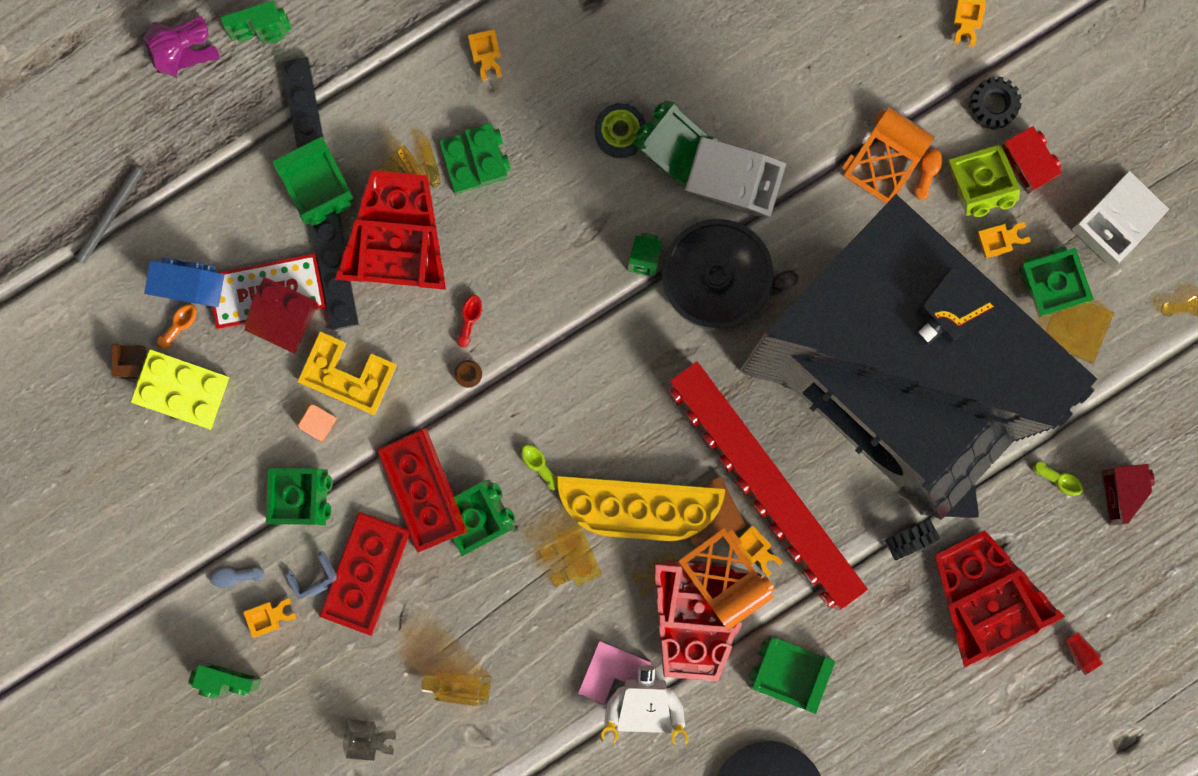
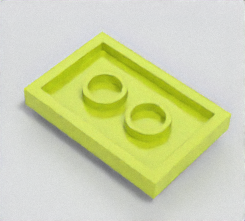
[130,349,229,430]

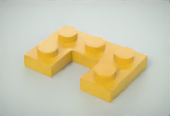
[298,332,397,416]

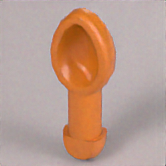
[915,149,943,200]
[157,304,197,349]

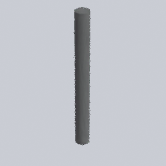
[75,165,144,264]

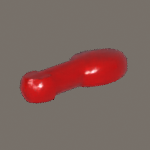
[456,295,482,348]

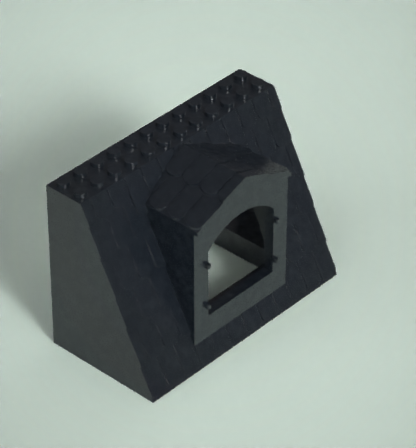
[740,194,1097,520]

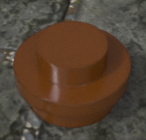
[454,360,482,388]

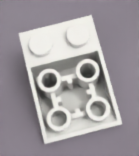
[685,137,786,217]
[1072,171,1169,268]

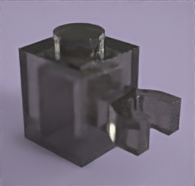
[342,719,396,761]

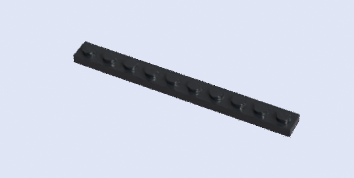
[281,57,359,331]

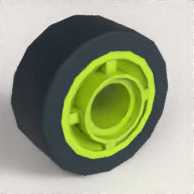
[595,103,646,158]

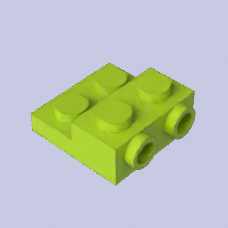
[948,144,1020,217]

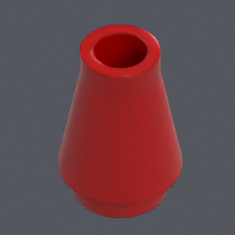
[1065,632,1104,676]

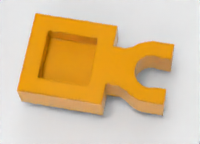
[953,0,986,47]
[468,29,502,82]
[977,222,1031,259]
[738,525,783,577]
[243,598,298,638]

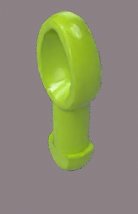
[521,445,558,490]
[1033,461,1083,496]

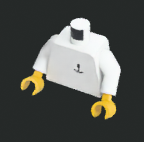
[600,665,689,746]

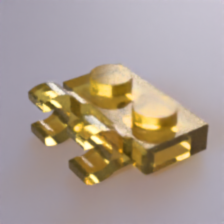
[539,524,602,587]

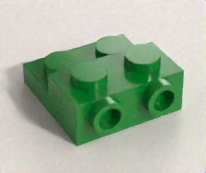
[221,0,292,44]
[440,123,511,195]
[1019,246,1094,318]
[266,468,332,526]
[453,479,515,556]
[188,663,262,699]

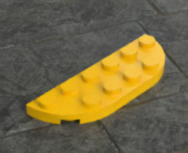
[557,476,725,541]

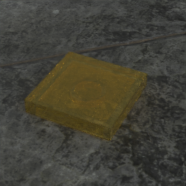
[1046,302,1115,364]

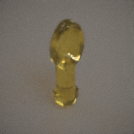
[418,136,441,188]
[1161,296,1198,317]

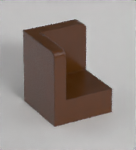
[112,343,146,379]

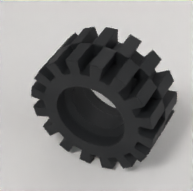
[969,77,1022,130]
[885,519,940,561]

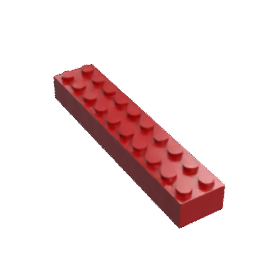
[668,361,868,610]

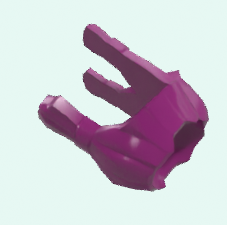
[143,16,219,78]

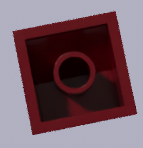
[244,277,319,354]
[1101,464,1155,526]

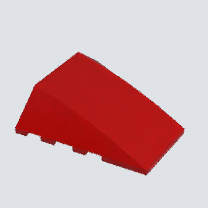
[335,170,447,290]
[935,530,1065,668]
[654,559,762,681]

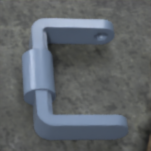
[285,551,337,599]

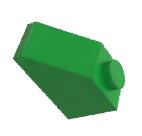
[628,233,663,277]

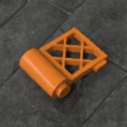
[842,107,935,204]
[679,528,776,631]

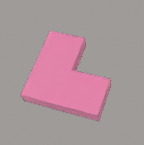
[578,641,651,704]

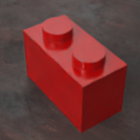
[1002,126,1062,194]

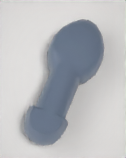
[209,567,264,588]

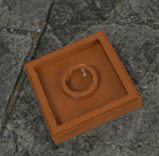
[689,477,746,549]

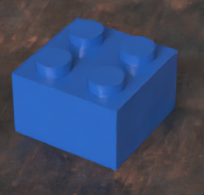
[144,257,224,307]

